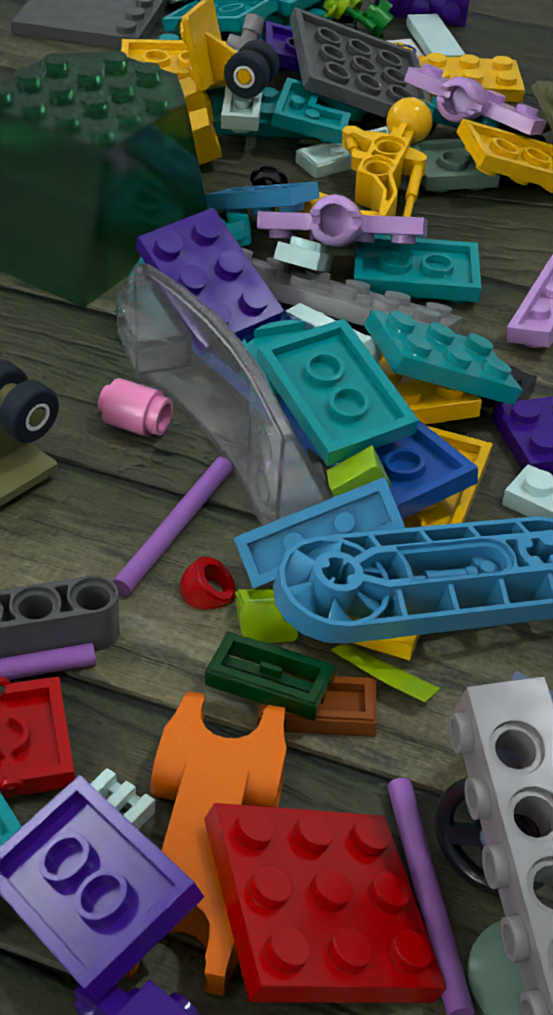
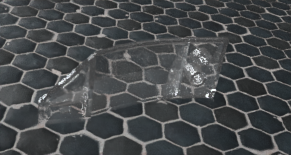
[116,264,334,526]

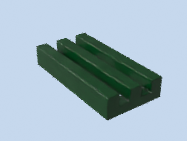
[205,631,336,721]

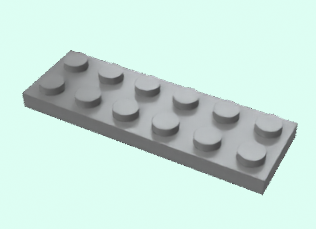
[242,248,463,334]

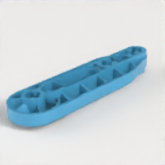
[273,516,553,644]

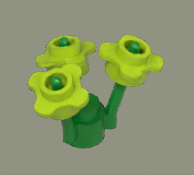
[323,0,394,37]

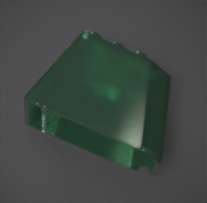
[0,51,208,308]

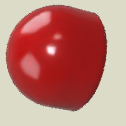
[180,556,236,610]

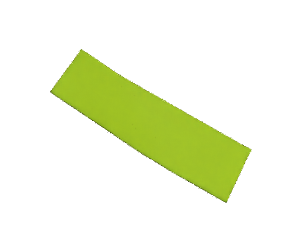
[330,643,441,702]

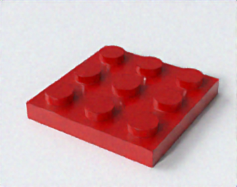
[204,803,447,1003]

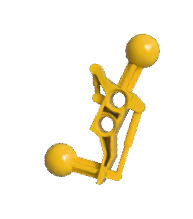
[292,97,433,242]

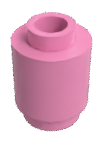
[98,378,173,437]

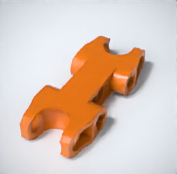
[123,691,287,996]

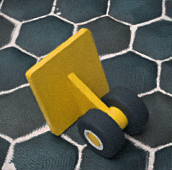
[180,0,280,98]

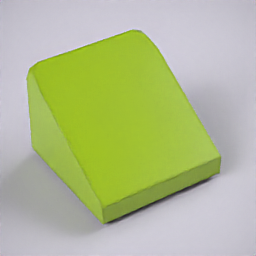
[327,445,392,497]
[235,587,298,644]

